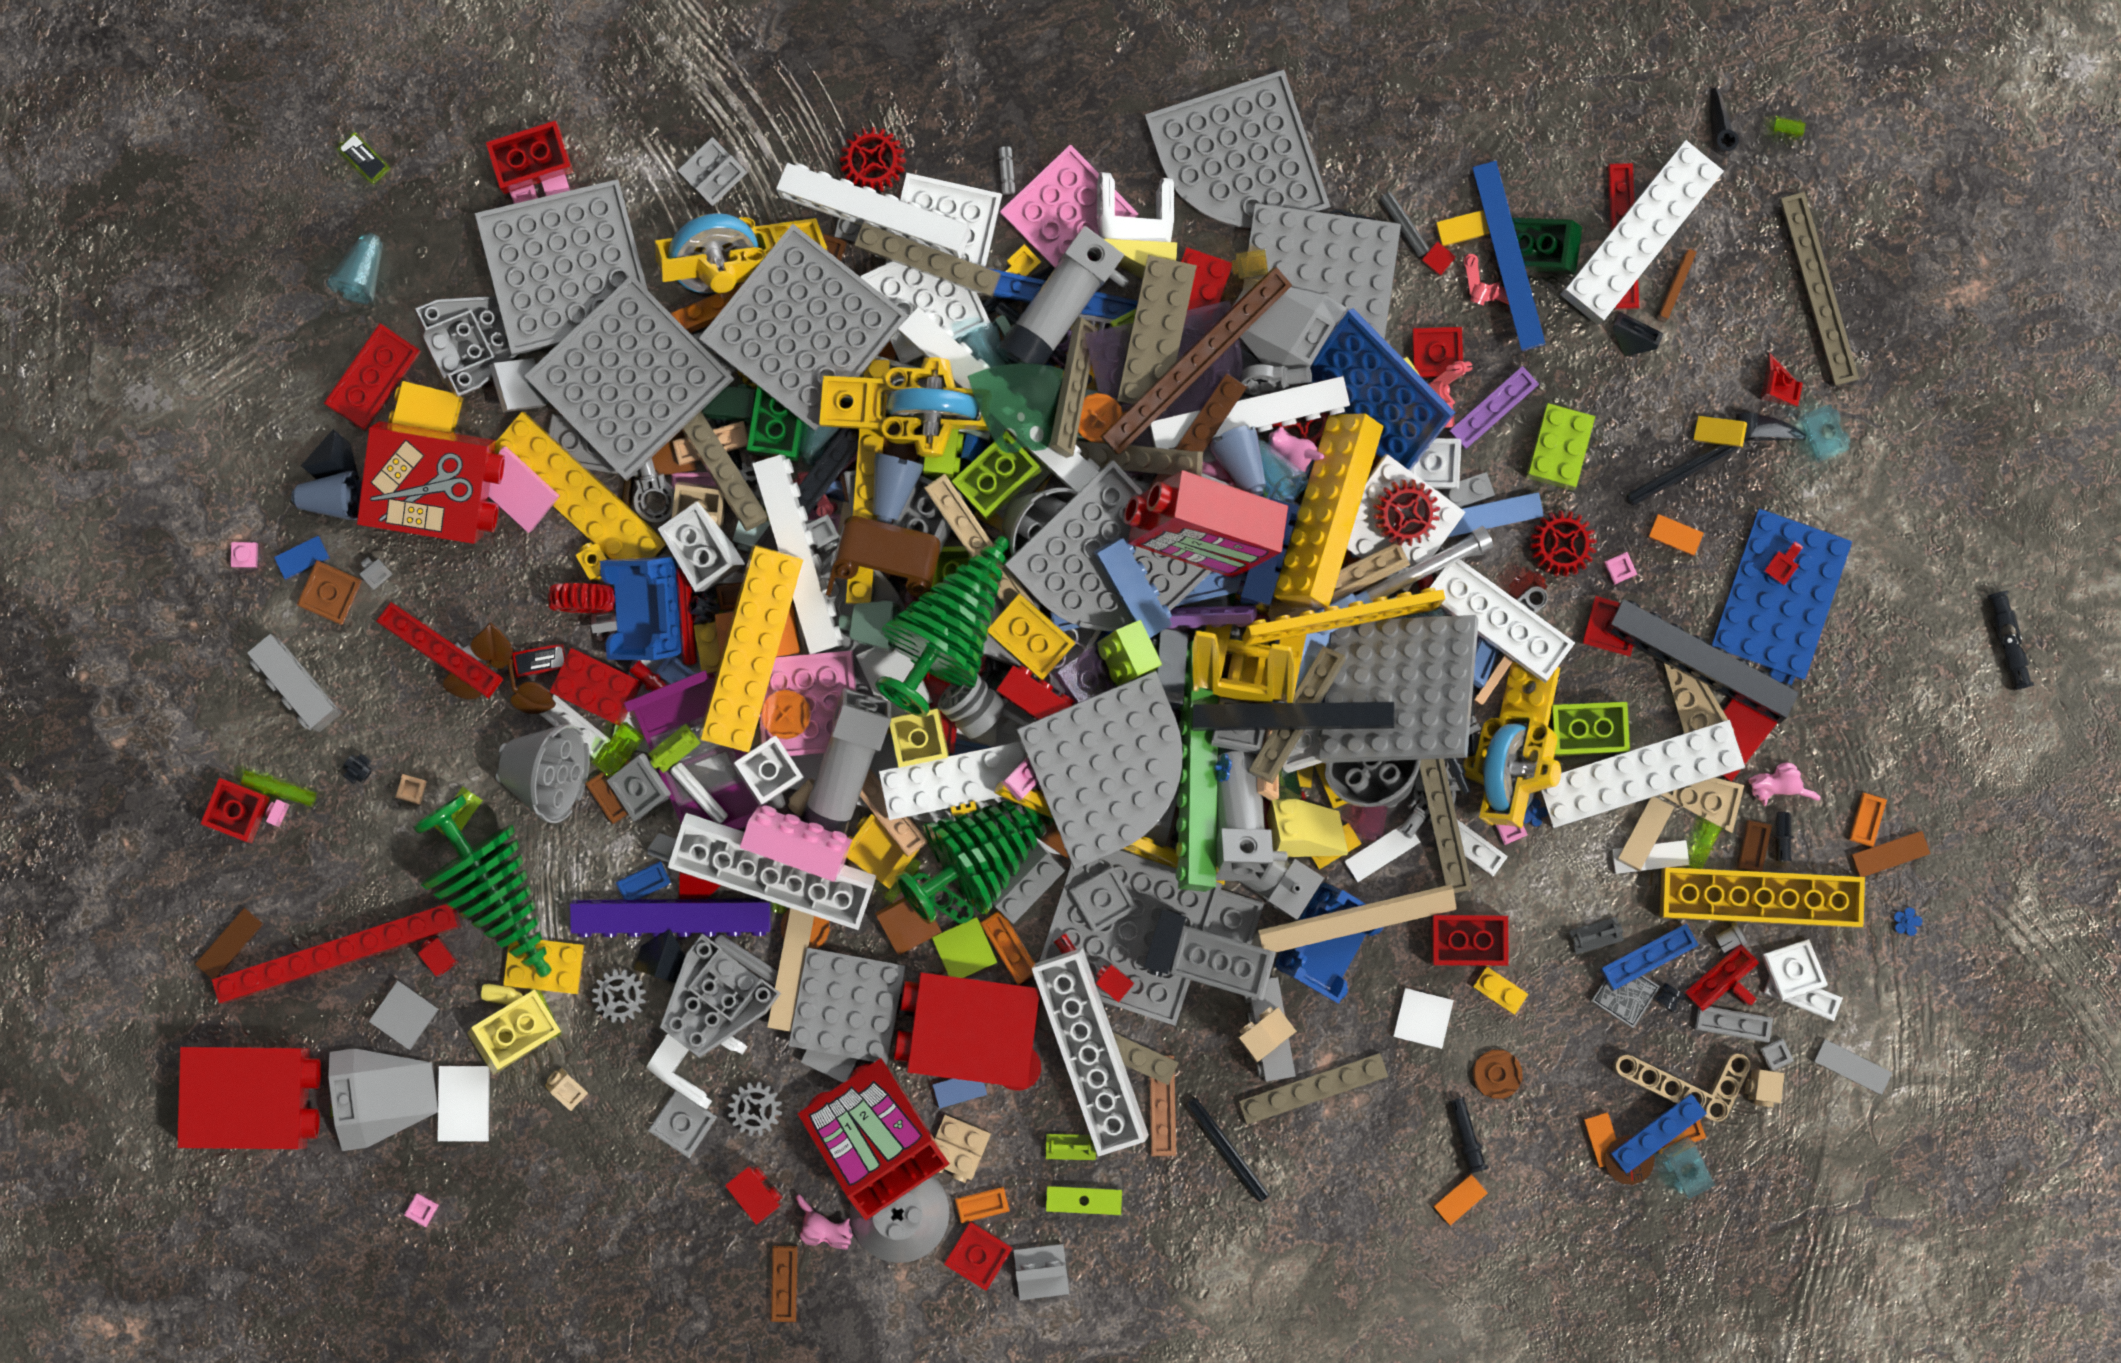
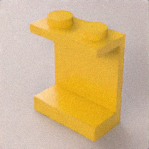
[846,814,920,890]

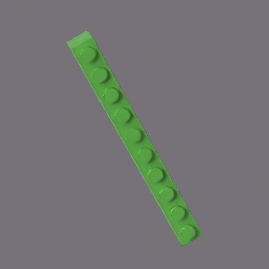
[1176,641,1218,892]

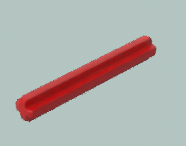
[676,567,697,665]

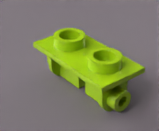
[648,724,701,773]
[434,786,483,835]
[1046,1134,1096,1160]

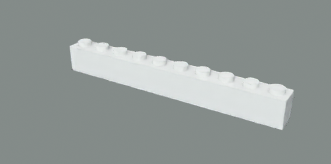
[898,307,1100,492]

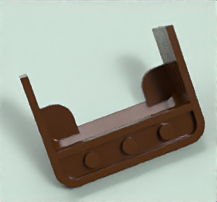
[826,516,941,598]

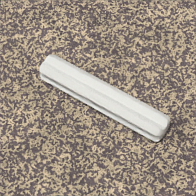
[670,763,728,824]

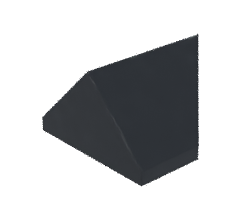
[301,429,359,480]
[634,929,686,983]

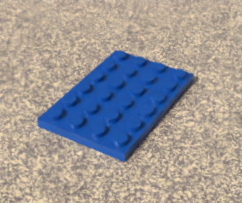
[1307,308,1456,471]
[1711,509,1853,681]

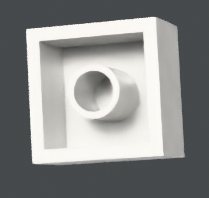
[733,736,803,806]

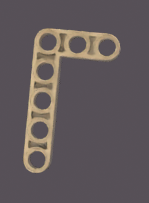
[1613,1054,1750,1122]

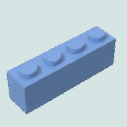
[1094,537,1172,638]

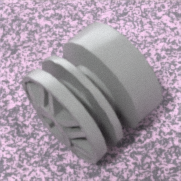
[938,674,1005,739]

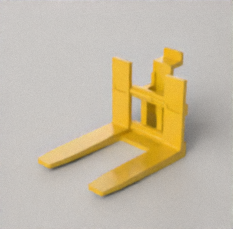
[1192,624,1307,704]

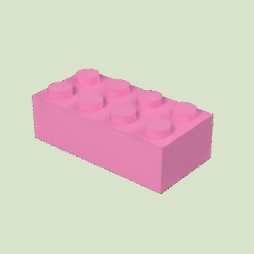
[740,806,852,882]

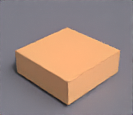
[395,774,427,805]

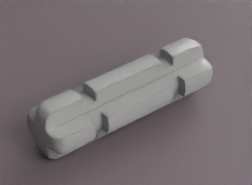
[998,146,1015,195]

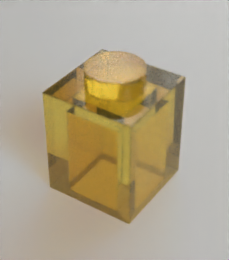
[1232,249,1268,280]

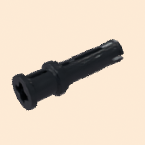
[1449,1097,1489,1174]

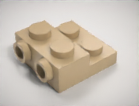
[935,1115,991,1183]

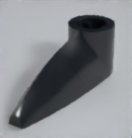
[1710,87,1739,156]
[1736,413,1806,441]

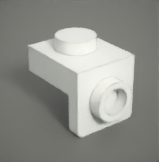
[806,514,840,553]

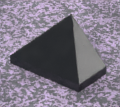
[1613,312,1664,357]

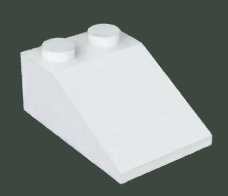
[658,502,745,592]

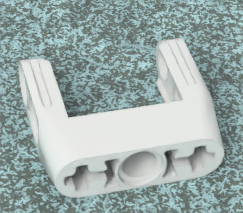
[1097,172,1174,242]
[646,1034,748,1109]

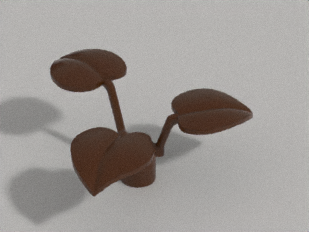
[443,622,556,714]

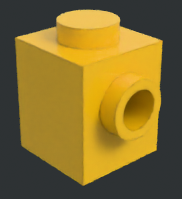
[576,542,608,583]

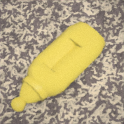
[481,984,523,1005]

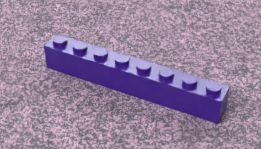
[570,898,772,937]

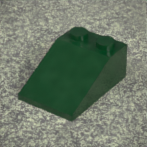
[1497,217,1583,275]

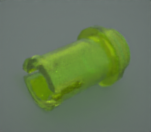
[1773,116,1806,138]

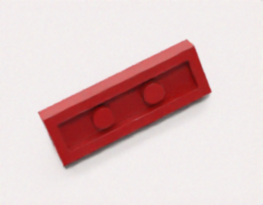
[1685,944,1759,1012]

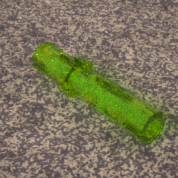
[241,770,317,807]

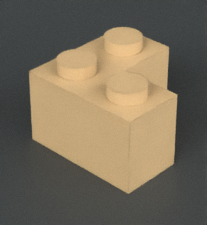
[1238,1006,1297,1062]

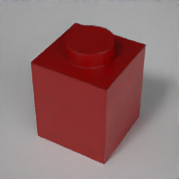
[418,938,459,977]
[1095,963,1135,1003]

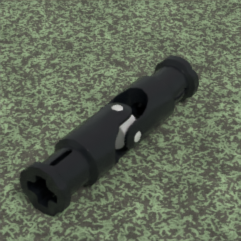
[1987,590,2035,691]

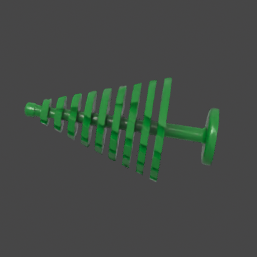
[875,536,1010,717]
[413,794,552,978]
[895,801,1054,924]

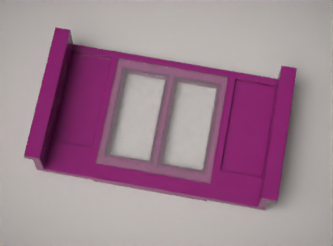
[624,670,768,830]

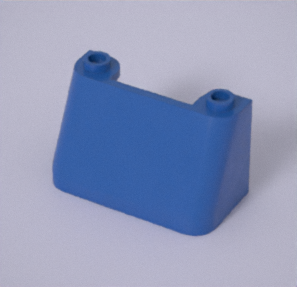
[600,557,682,660]
[1275,883,1384,1004]

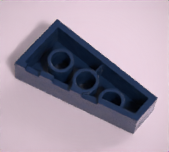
[1237,498,1299,612]

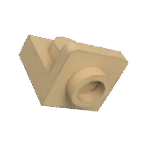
[545,1068,588,1111]

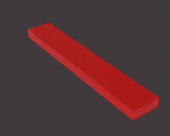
[1607,163,1639,310]
[376,602,503,699]

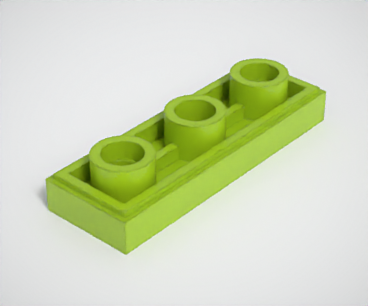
[1046,1186,1122,1215]

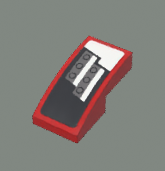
[512,644,566,678]

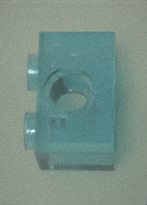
[1799,404,1851,464]
[1662,1137,1716,1199]

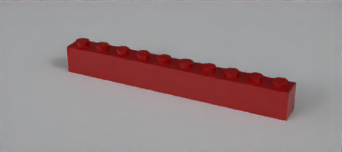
[212,904,462,1004]

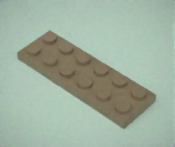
[1117,255,1197,411]

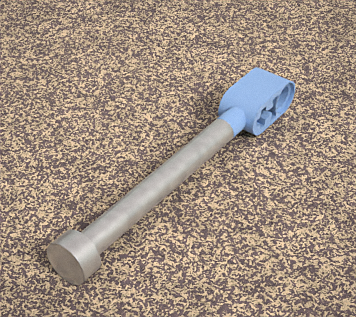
[1314,526,1494,635]

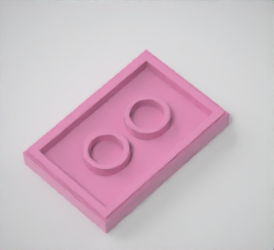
[489,447,560,533]

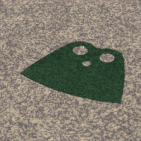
[967,363,1063,453]

